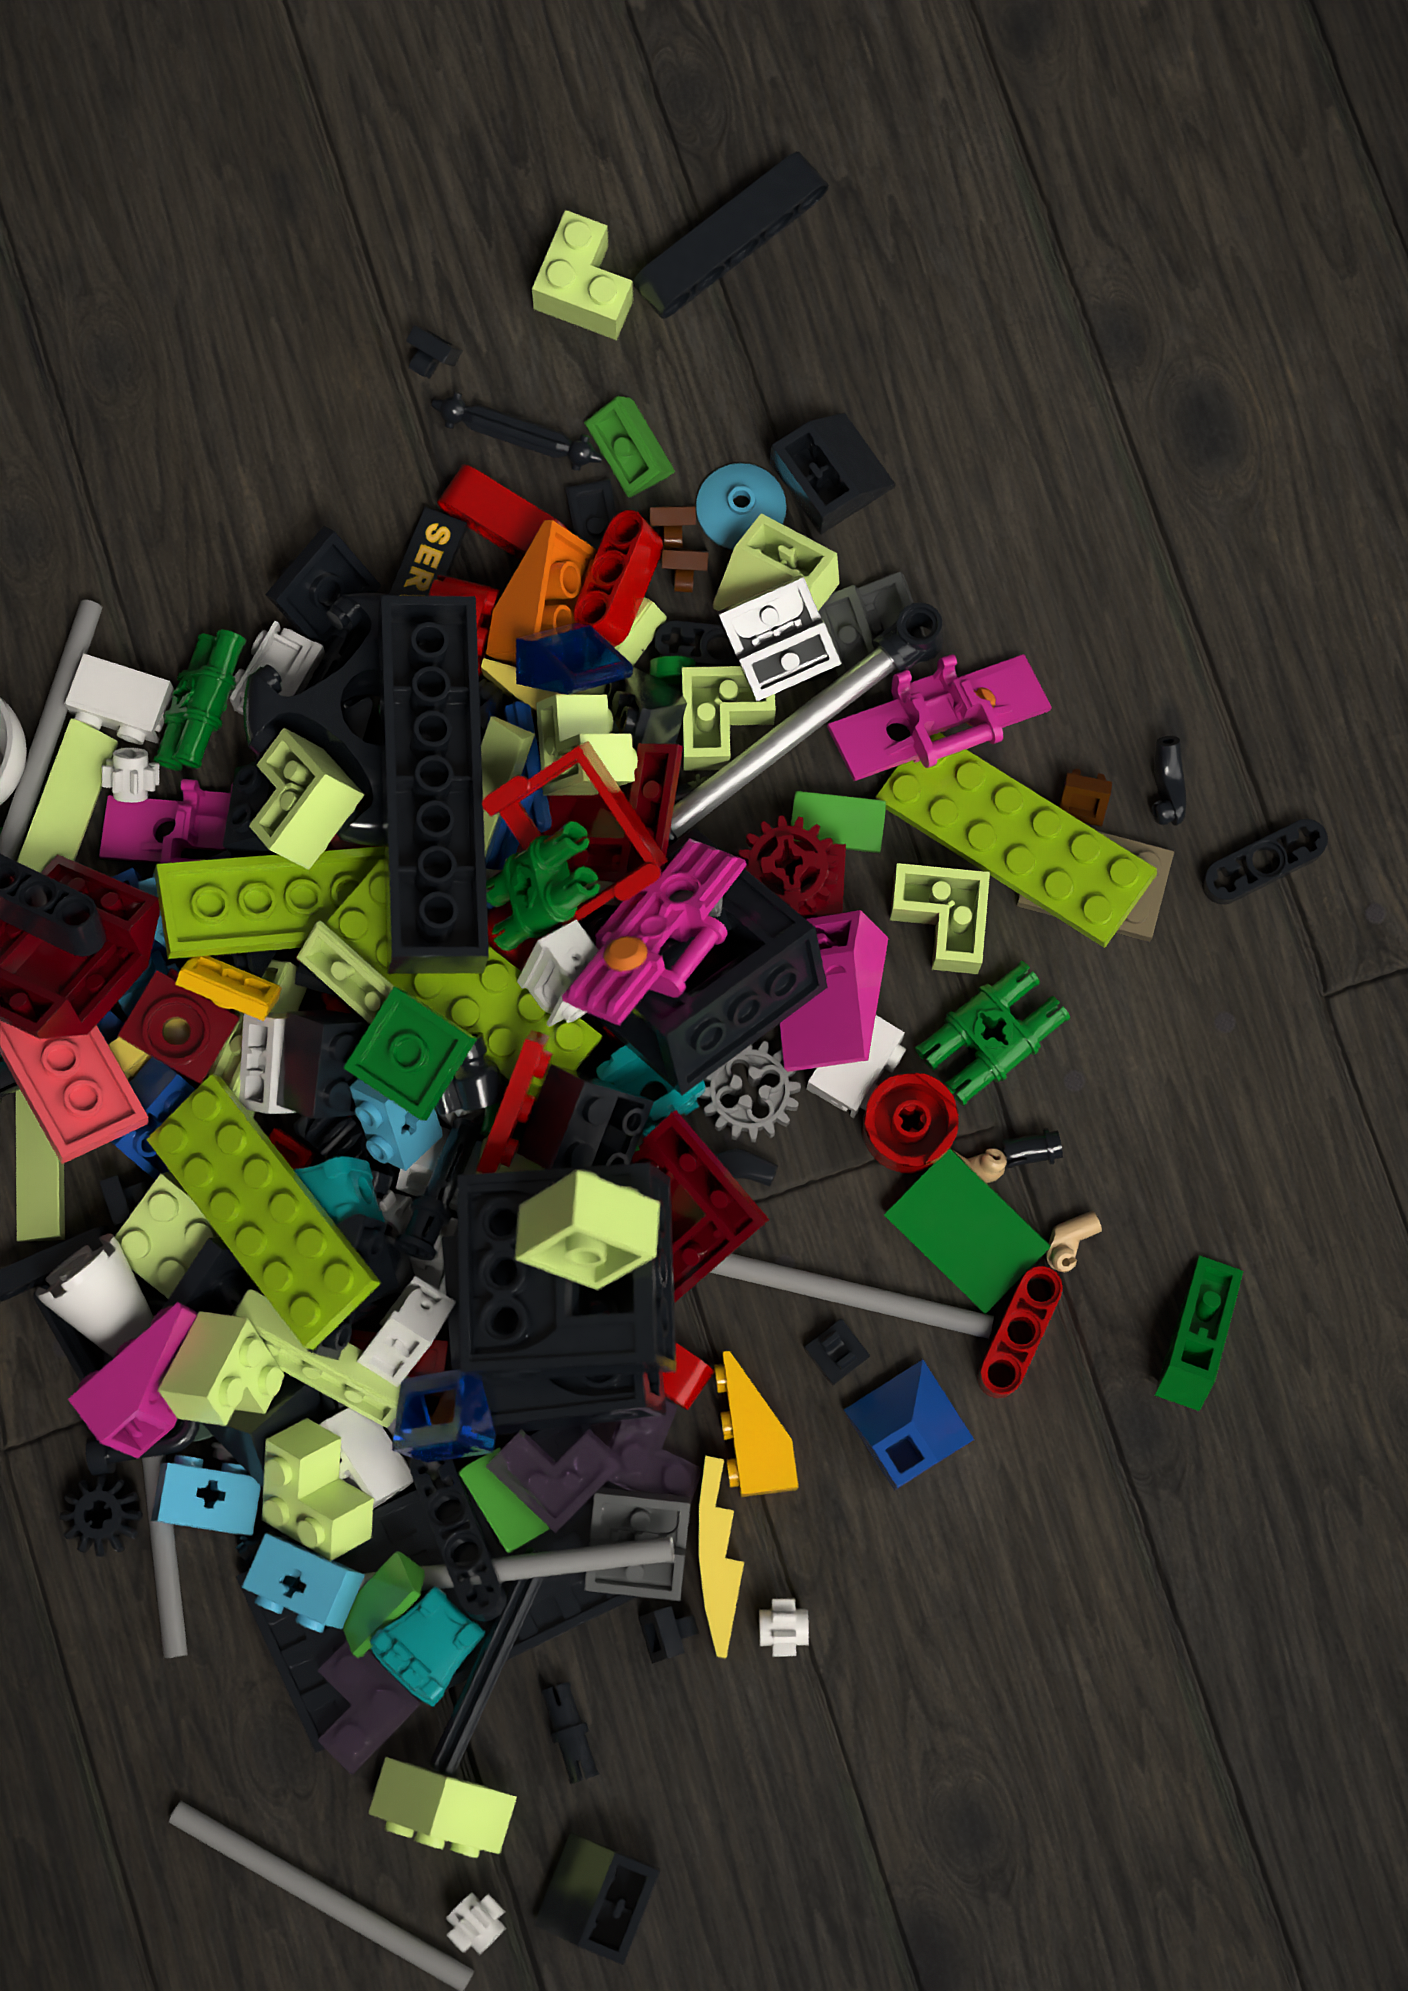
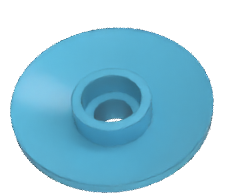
[696,463,786,550]

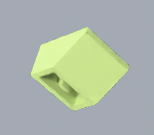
[713,513,840,611]

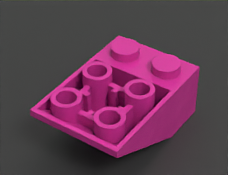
[780,910,888,1072]
[68,1302,198,1459]

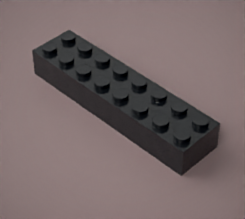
[378,595,489,974]

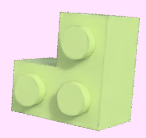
[532,210,633,340]
[682,666,776,771]
[536,695,638,796]
[249,728,364,870]
[890,863,990,974]
[158,1311,284,1426]
[262,1418,374,1561]
[368,1757,517,1858]

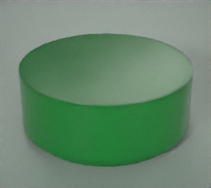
[650,656,696,685]

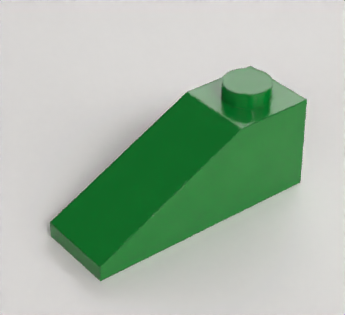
[1155,1255,1244,1411]

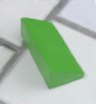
[584,396,675,497]
[791,791,886,853]
[458,1447,549,1555]
[343,1551,425,1658]

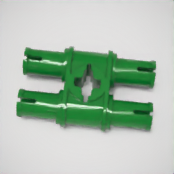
[153,629,246,771]
[486,822,600,951]
[915,961,1070,1106]

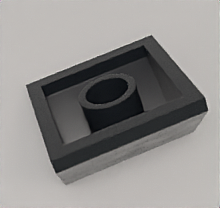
[201,1371,327,1488]

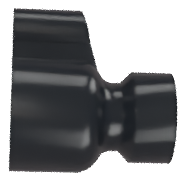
[436,1032,506,1115]

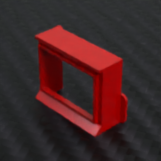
[482,741,668,927]

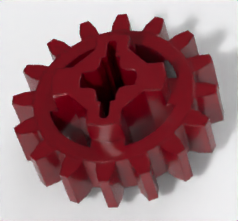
[738,816,839,913]

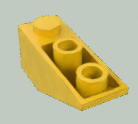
[714,1351,798,1497]

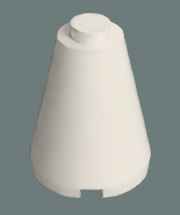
[35,1234,154,1358]

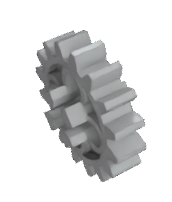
[699,1041,801,1142]

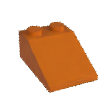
[486,520,598,683]

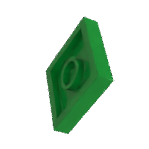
[344,986,477,1121]

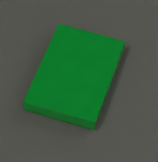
[884,1148,1051,1314]

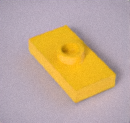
[175,956,282,1021]

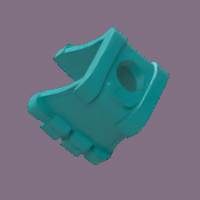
[597,1045,706,1138]
[293,1157,385,1225]
[369,1586,485,1707]

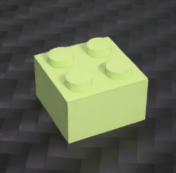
[515,1170,659,1290]
[115,1171,220,1299]

